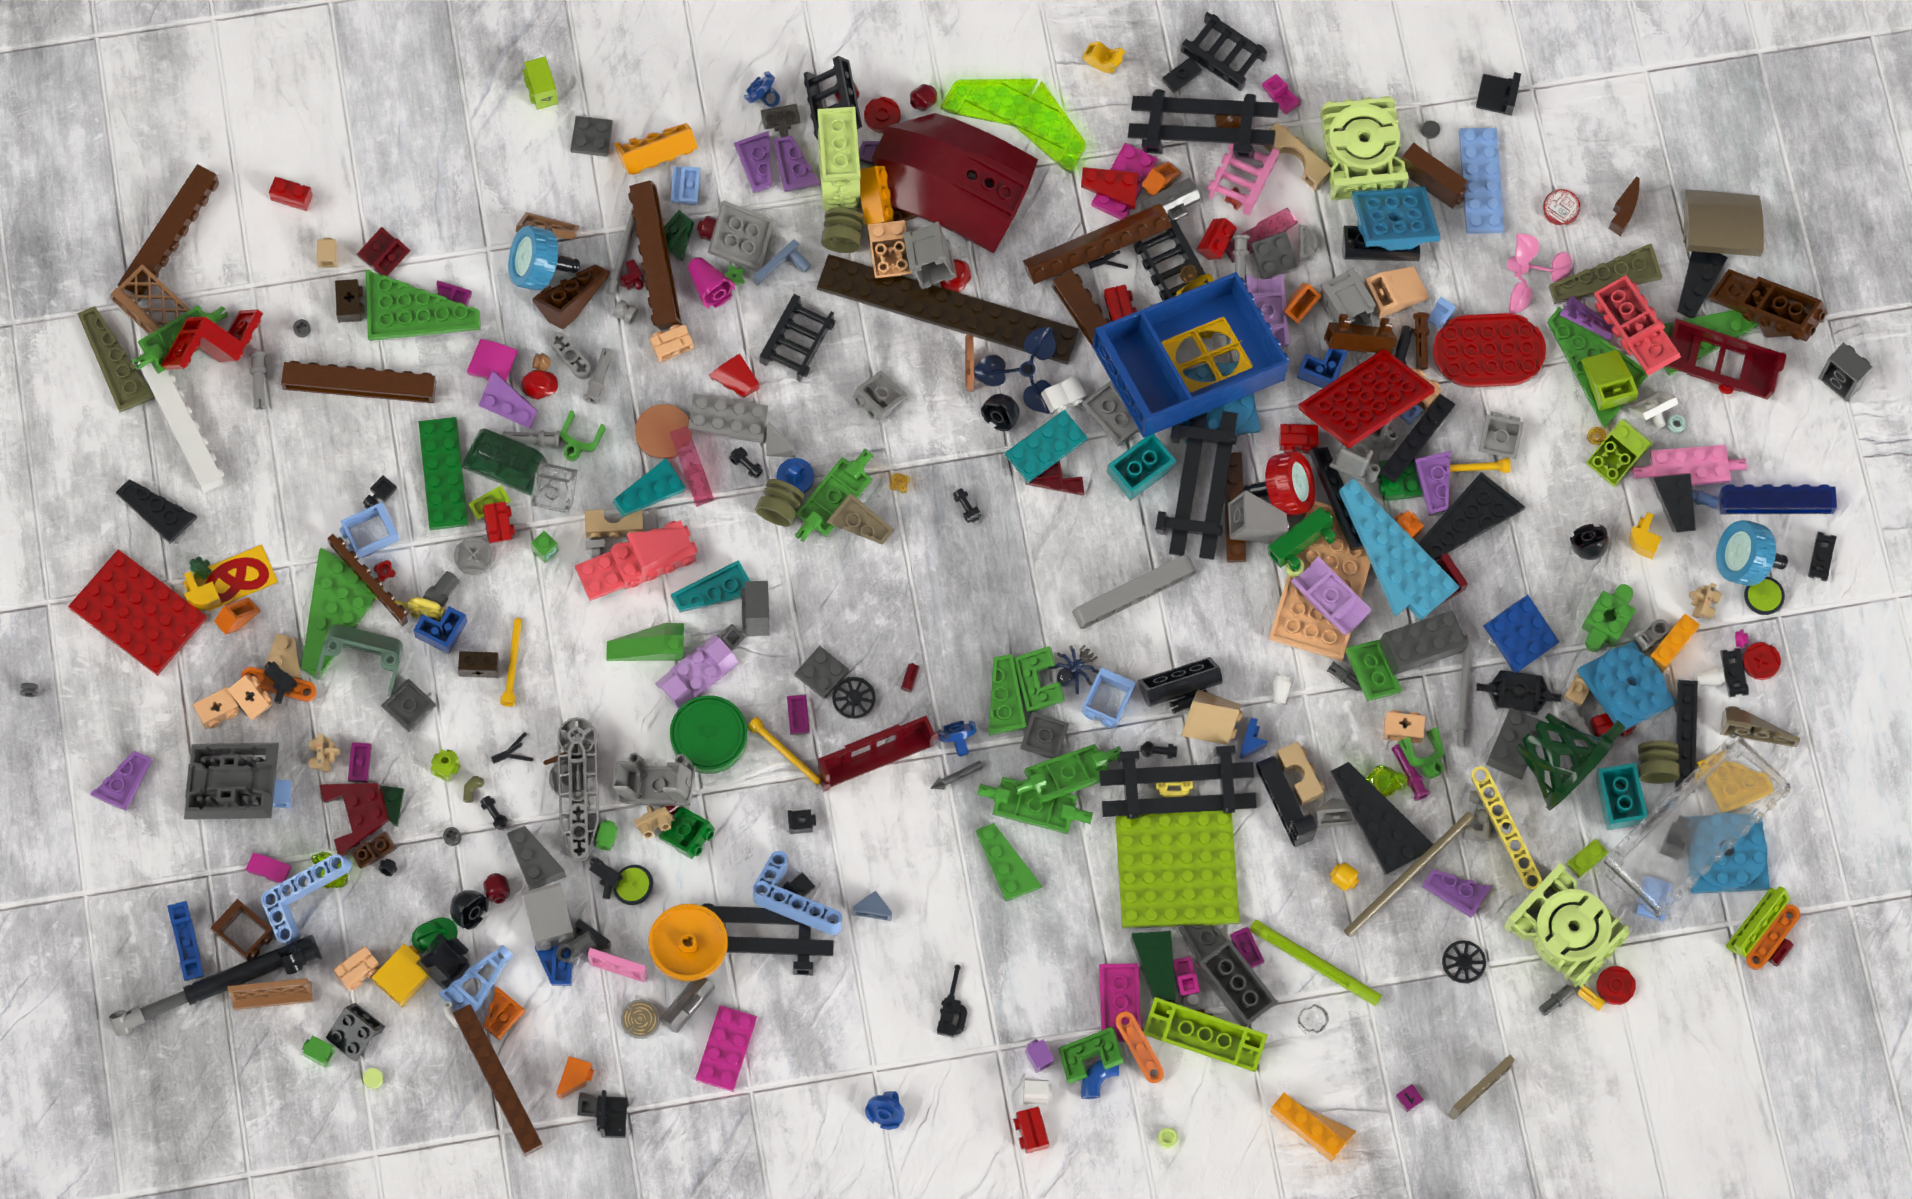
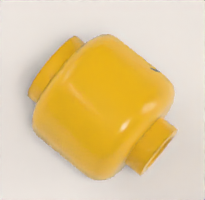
[1329,862,1360,891]

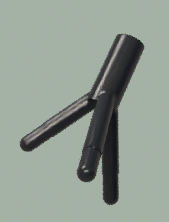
[1088,250,1128,269]
[491,732,533,764]

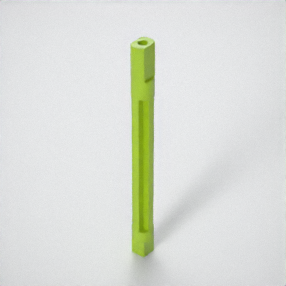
[1249,919,1382,1007]

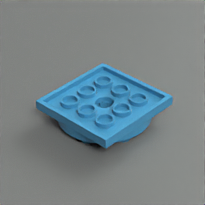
[1352,186,1440,251]
[1182,361,1261,444]
[1577,641,1677,732]
[1685,813,1770,894]

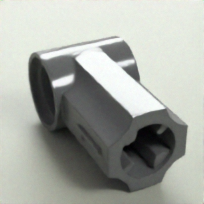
[423,571,460,607]
[557,931,597,964]

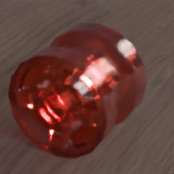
[1224,187,1246,210]

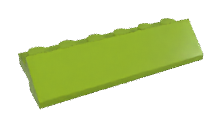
[1143,997,1268,1072]

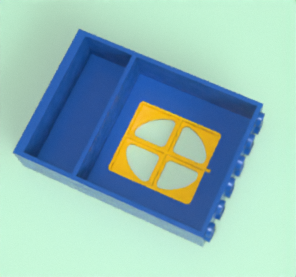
[1092,272,1289,438]

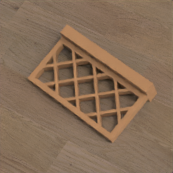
[110,264,190,335]
[227,978,313,1010]

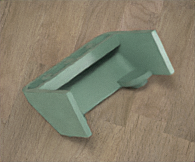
[315,624,403,697]

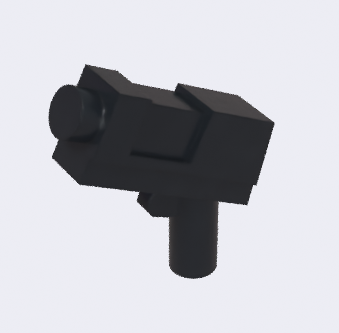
[264,661,297,704]
[589,858,623,899]

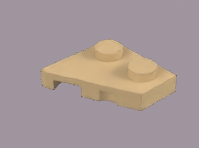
[264,633,301,679]

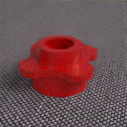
[373,560,396,582]

